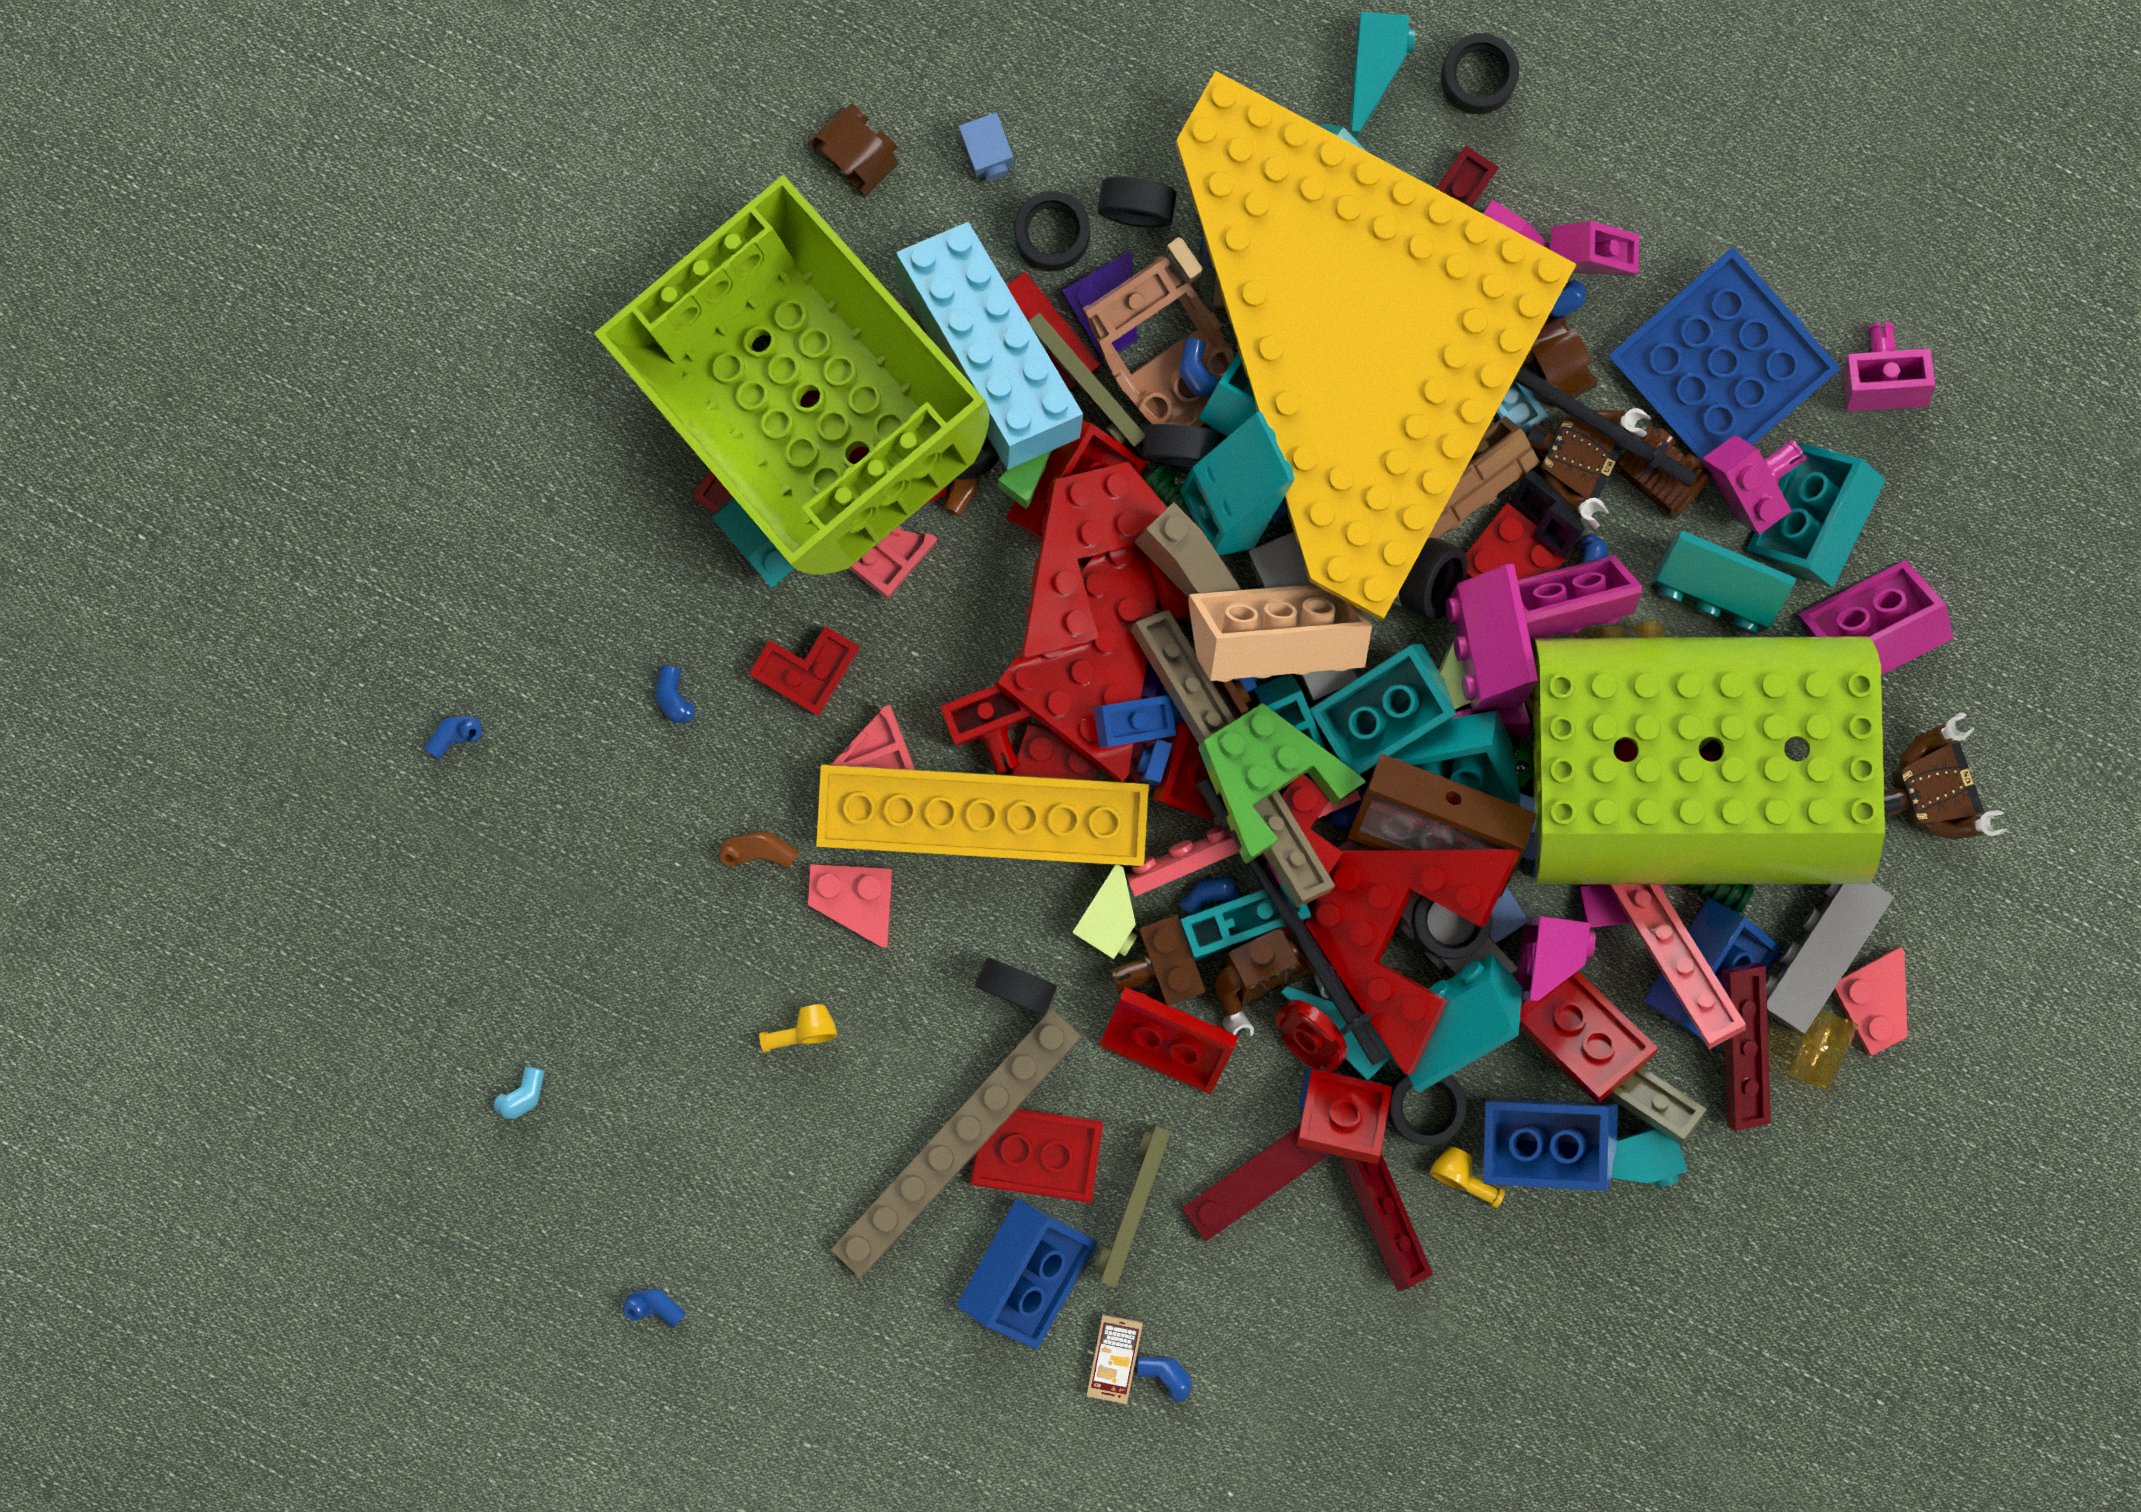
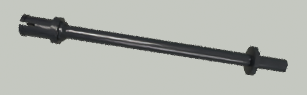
[1513,366,1697,488]
[1195,777,1386,1066]

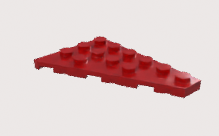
[994,545,1158,783]

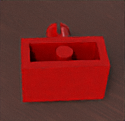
[940,686,1032,775]

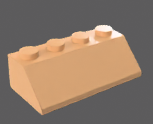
[1188,584,1372,682]

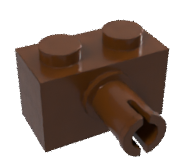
[1110,915,1206,1006]

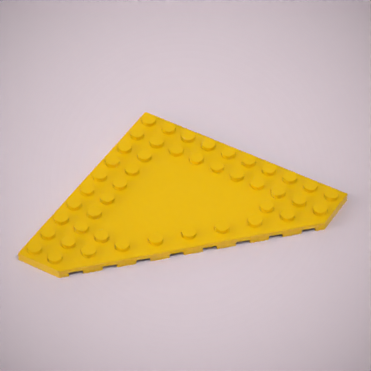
[1176,71,1576,621]

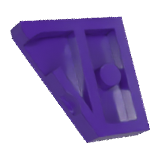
[1062,252,1138,362]

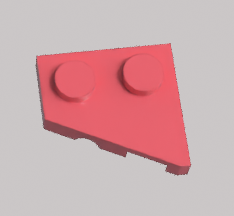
[849,527,938,600]
[831,704,916,770]
[808,864,893,947]
[1833,947,1907,1056]

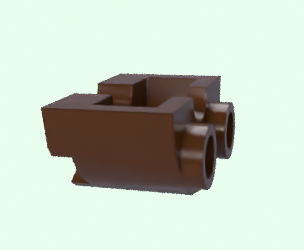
[808,103,899,198]
[1523,315,1597,408]

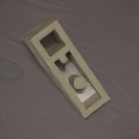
[1134,502,1241,598]

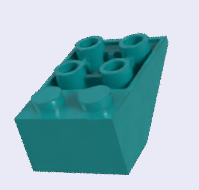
[1180,412,1295,555]

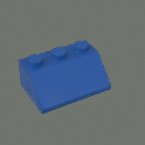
[1644,898,1783,1051]
[1484,1098,1618,1191]
[956,1198,1098,1350]

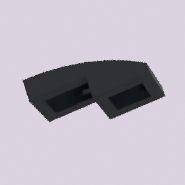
[1508,469,1585,559]

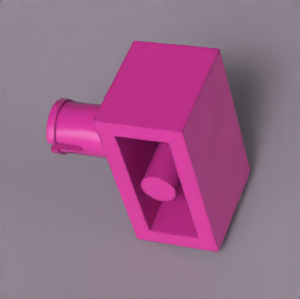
[1842,322,1935,412]
[1702,435,1806,535]

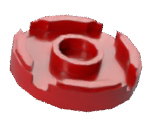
[1275,1000,1348,1071]

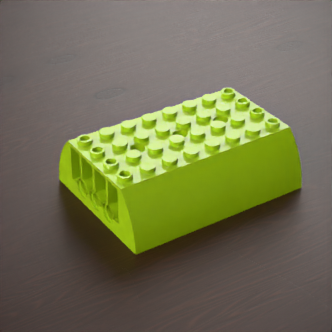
[594,175,990,575]
[1532,636,1885,884]

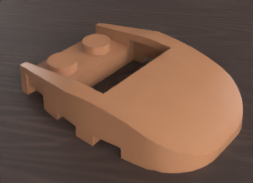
[1082,256,1235,427]

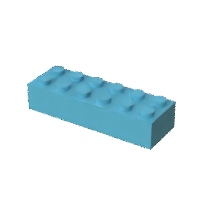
[895,222,1083,470]

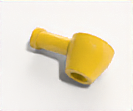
[759,1004,838,1053]
[1429,1146,1505,1209]

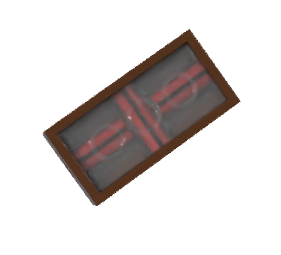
[1347,753,1537,897]

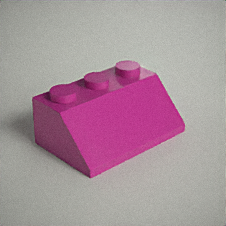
[1518,555,1642,644]
[1798,560,1953,675]
[1446,563,1539,713]
[1517,916,1596,1001]

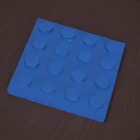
[1608,247,1841,469]

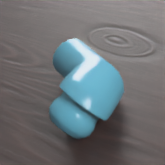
[494,1066,545,1119]

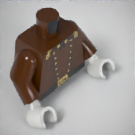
[1527,408,1651,529]
[1884,713,2007,840]
[1215,928,1344,1042]

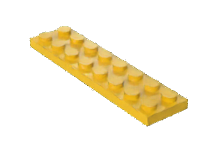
[816,764,1149,866]

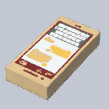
[1166,238,1203,290]
[1087,1314,1143,1404]

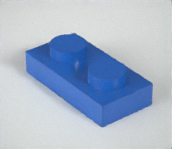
[1093,695,1176,748]

